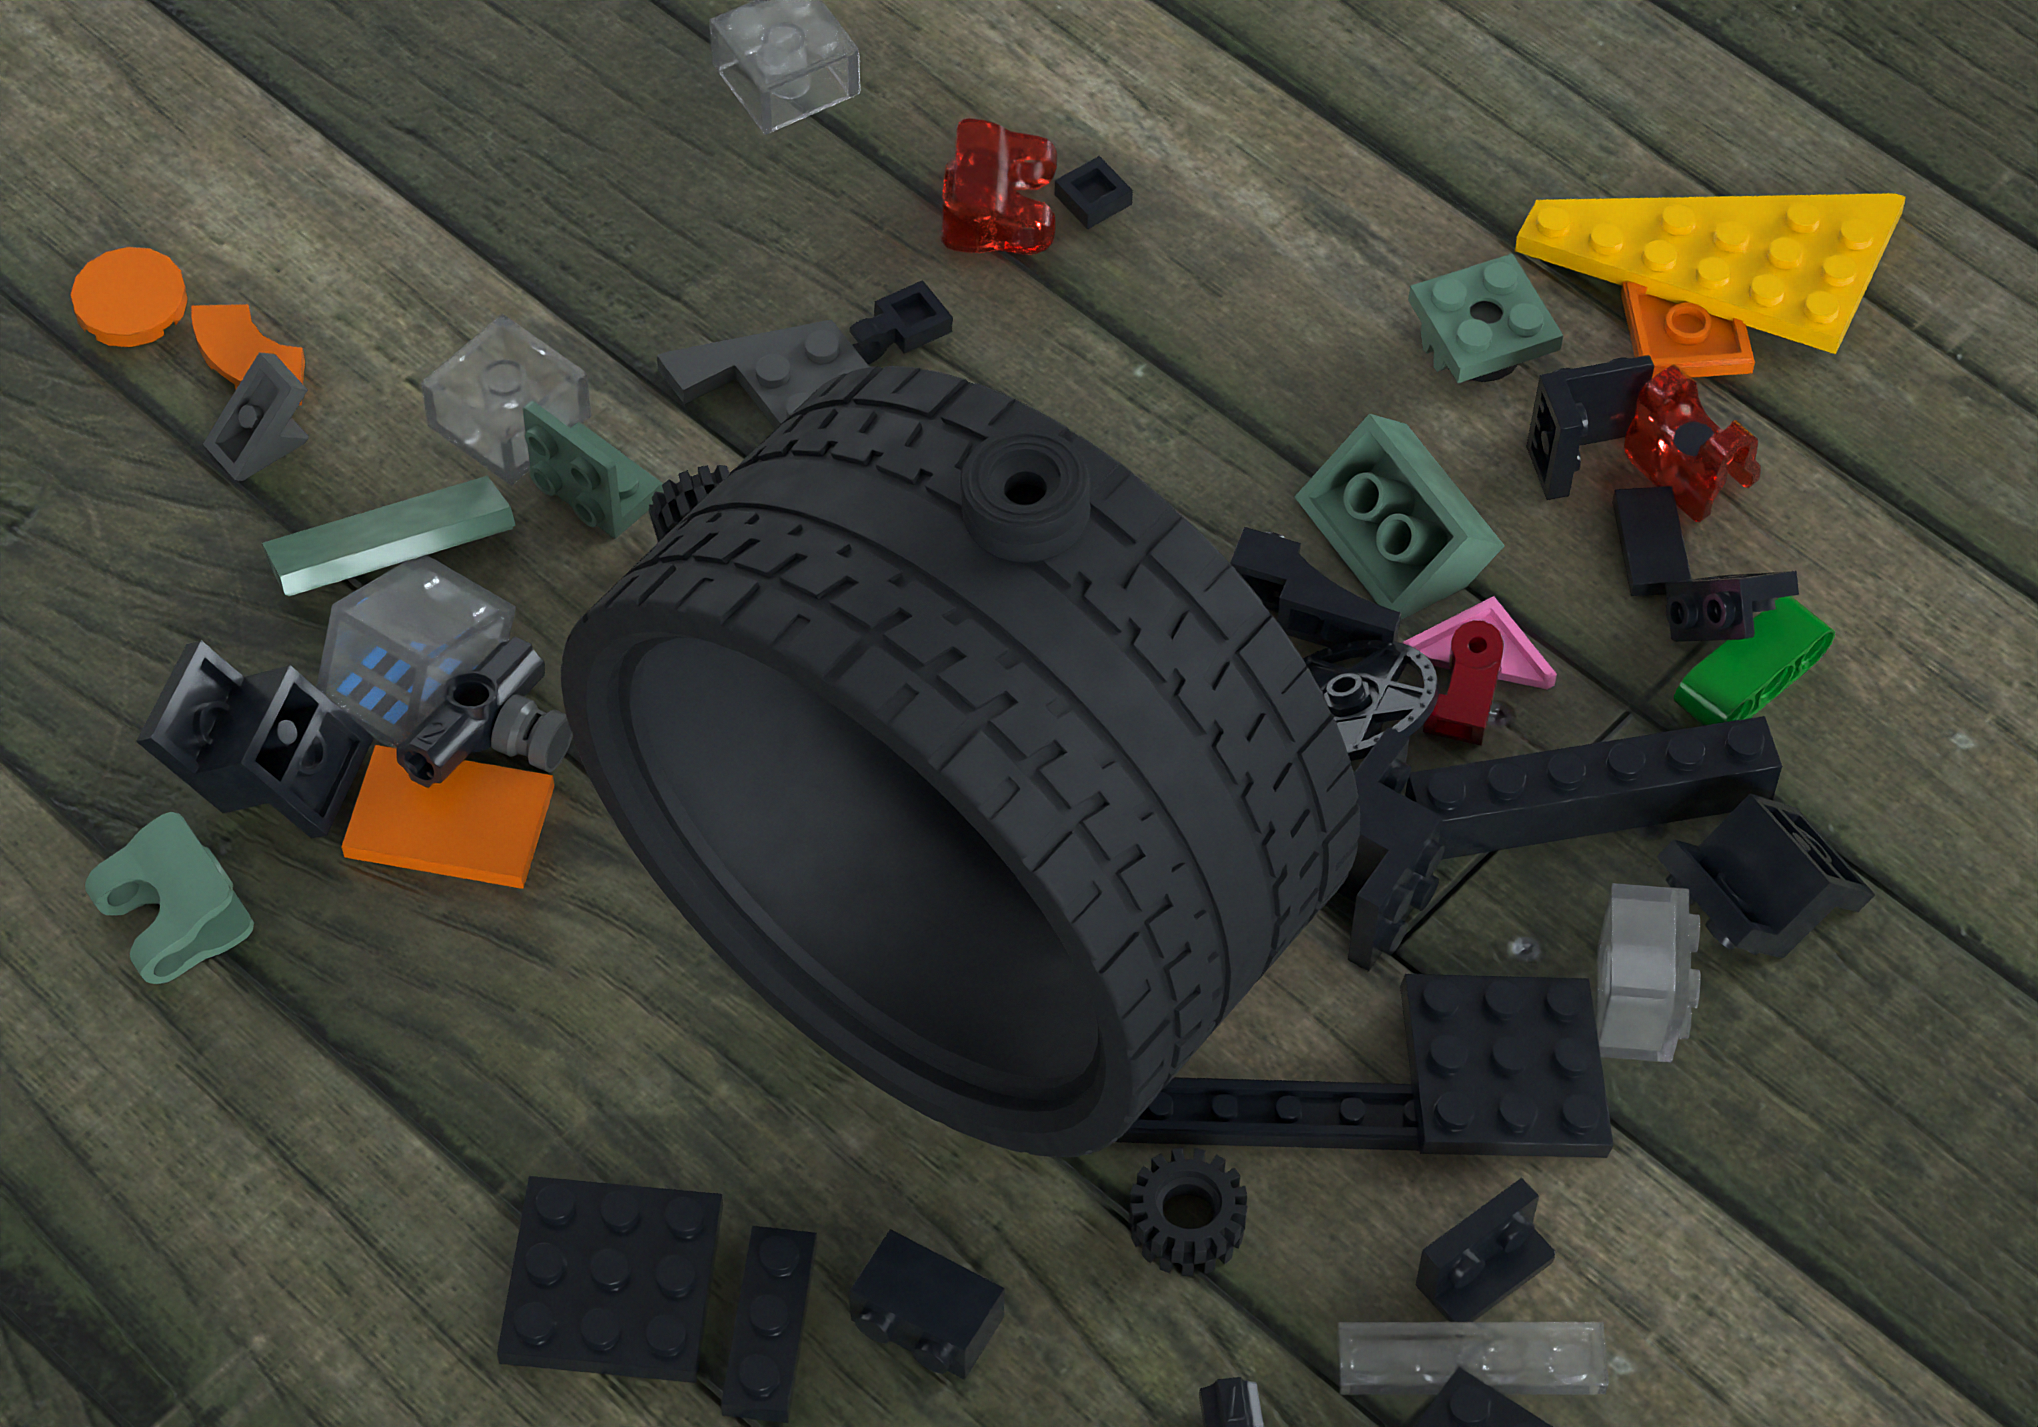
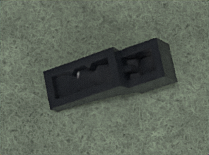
[1230,527,1401,658]

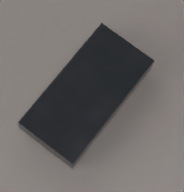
[1612,486,1692,596]

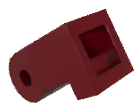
[1423,620,1504,746]

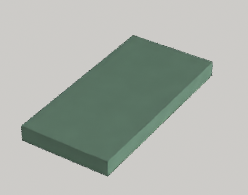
[262,475,516,597]

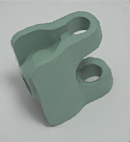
[85,812,254,984]

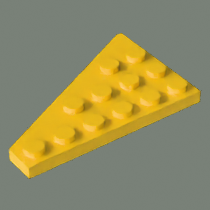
[1515,193,1906,354]

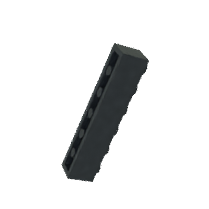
[1405,716,1783,860]

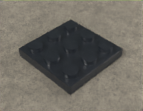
[1400,974,1614,1158]
[497,1176,723,1383]

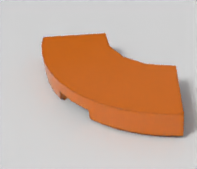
[191,304,305,405]

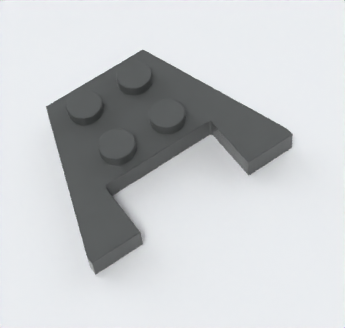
[657,319,869,429]

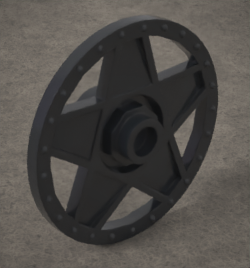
[1303,640,1439,761]

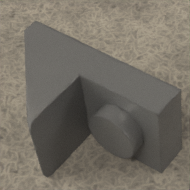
[203,352,309,481]

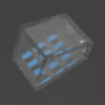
[316,555,516,748]

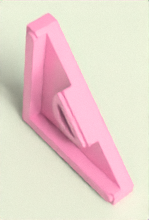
[1403,596,1557,689]

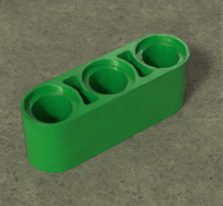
[1674,596,1835,726]

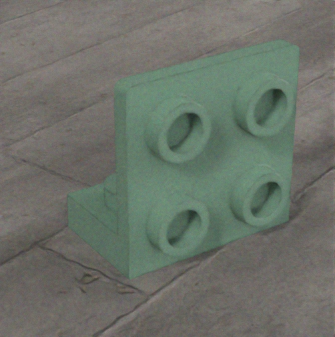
[522,401,663,539]

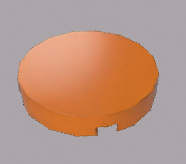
[71,247,188,347]

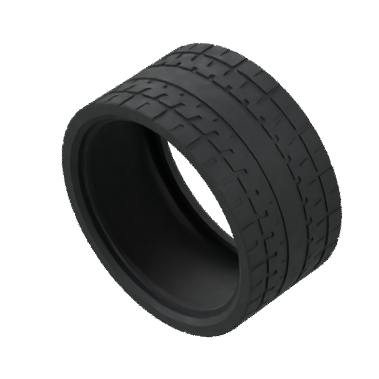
[561,366,1360,1157]

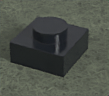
[1054,156,1133,230]

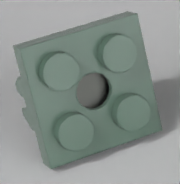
[1408,253,1564,383]

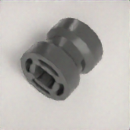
[491,694,573,773]

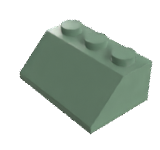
[1295,414,1505,620]

